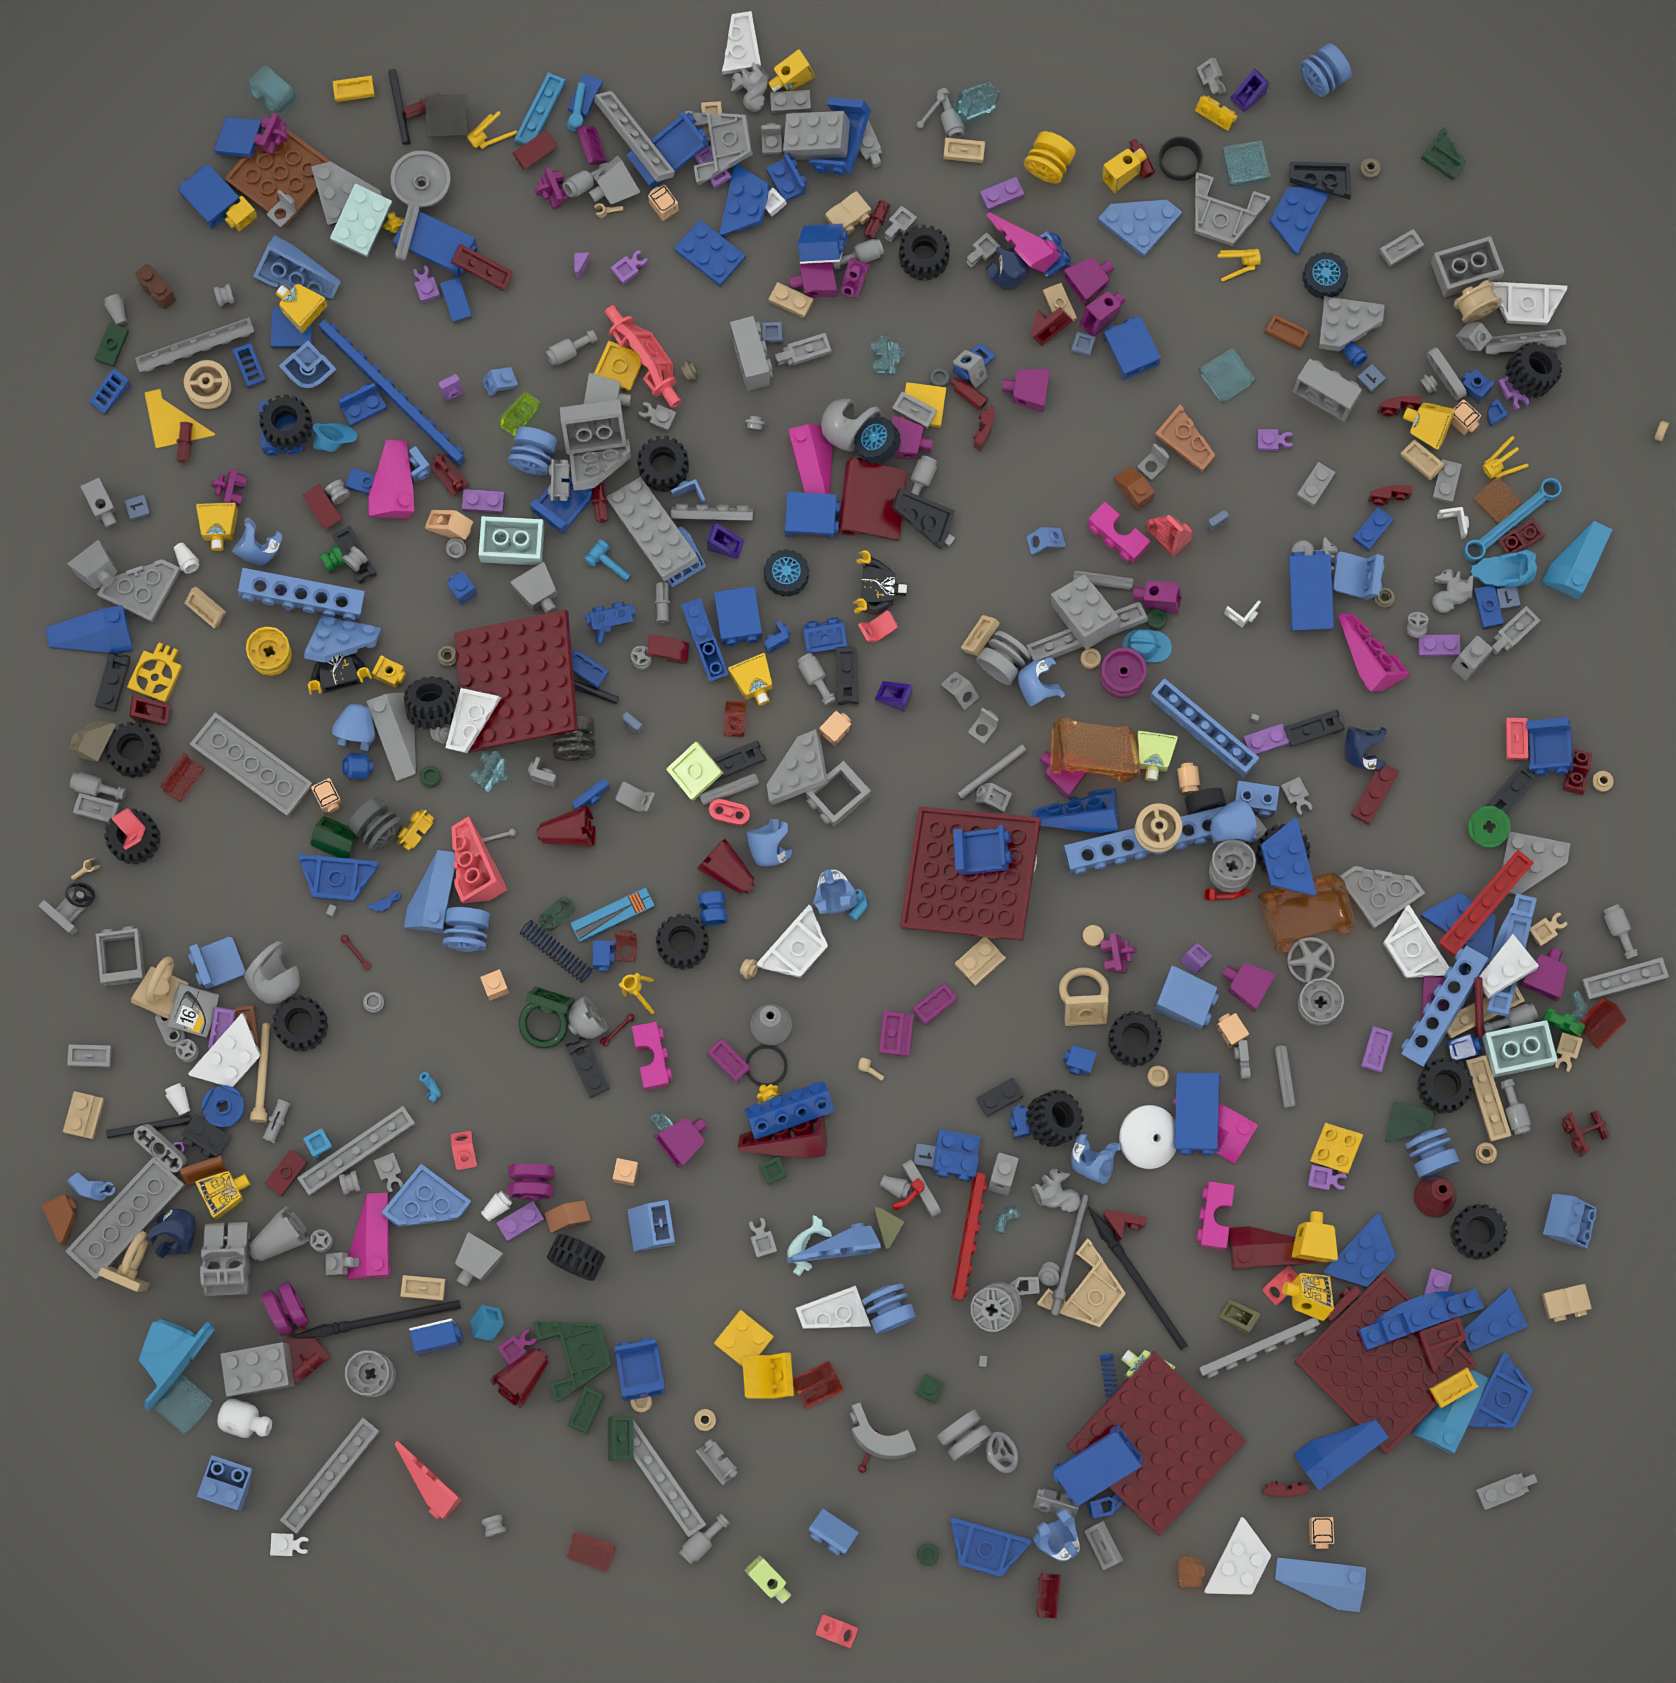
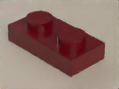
[1325,1286,1361,1323]

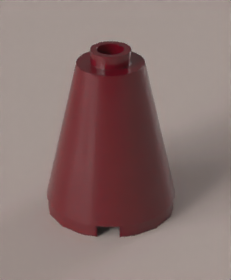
[537,806,596,847]
[697,838,755,894]
[1414,1175,1456,1217]
[490,1349,549,1408]

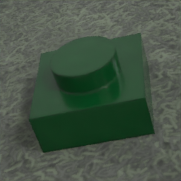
[759,1156,787,1185]
[915,1374,944,1403]

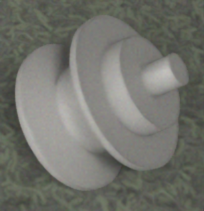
[430,724,451,743]
[1038,1262,1061,1286]

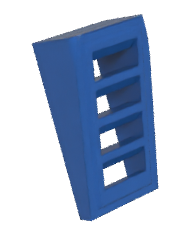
[232,343,266,388]
[953,343,995,383]
[89,369,131,414]

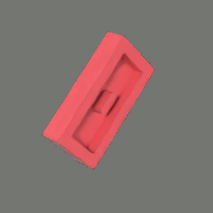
[1505,718,1528,760]

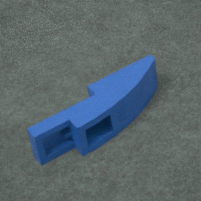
[681,598,729,682]

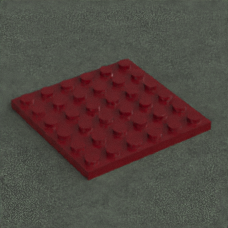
[455,609,578,753]
[900,806,1041,941]
[1294,1272,1477,1455]
[1066,1351,1246,1536]

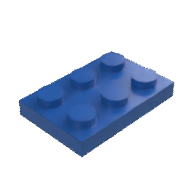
[674,220,746,287]

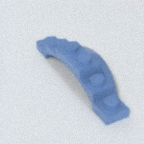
[1487,894,1537,1017]

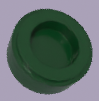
[1146,609,1167,630]
[420,766,441,788]
[917,1544,939,1566]

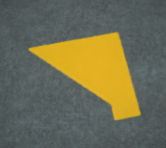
[145,389,215,448]

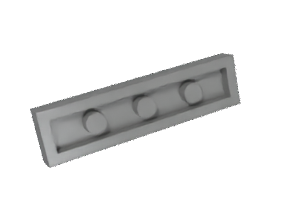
[1484,329,1566,355]
[671,504,753,520]
[1581,957,1669,1001]

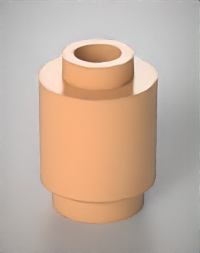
[1177,763,1200,794]

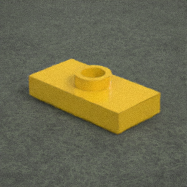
[333,76,375,102]
[1430,1368,1478,1408]

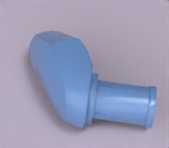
[67,1172,115,1201]

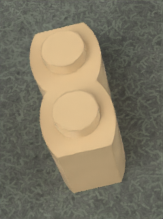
[825,191,872,235]
[1542,1284,1592,1322]

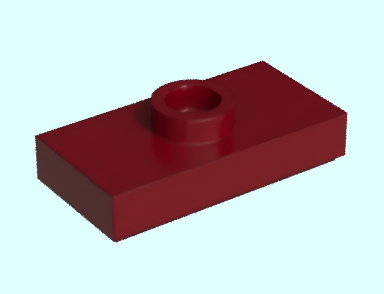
[265,1149,308,1196]

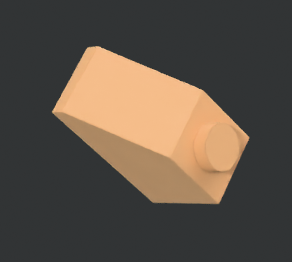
[424,510,473,540]

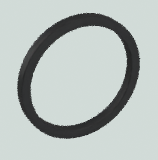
[746,1045,787,1086]

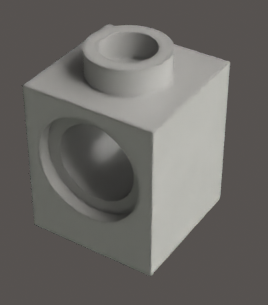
[1456,322,1493,351]

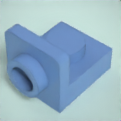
[409,446,431,482]

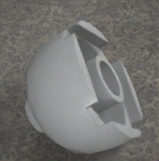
[568,996,608,1039]

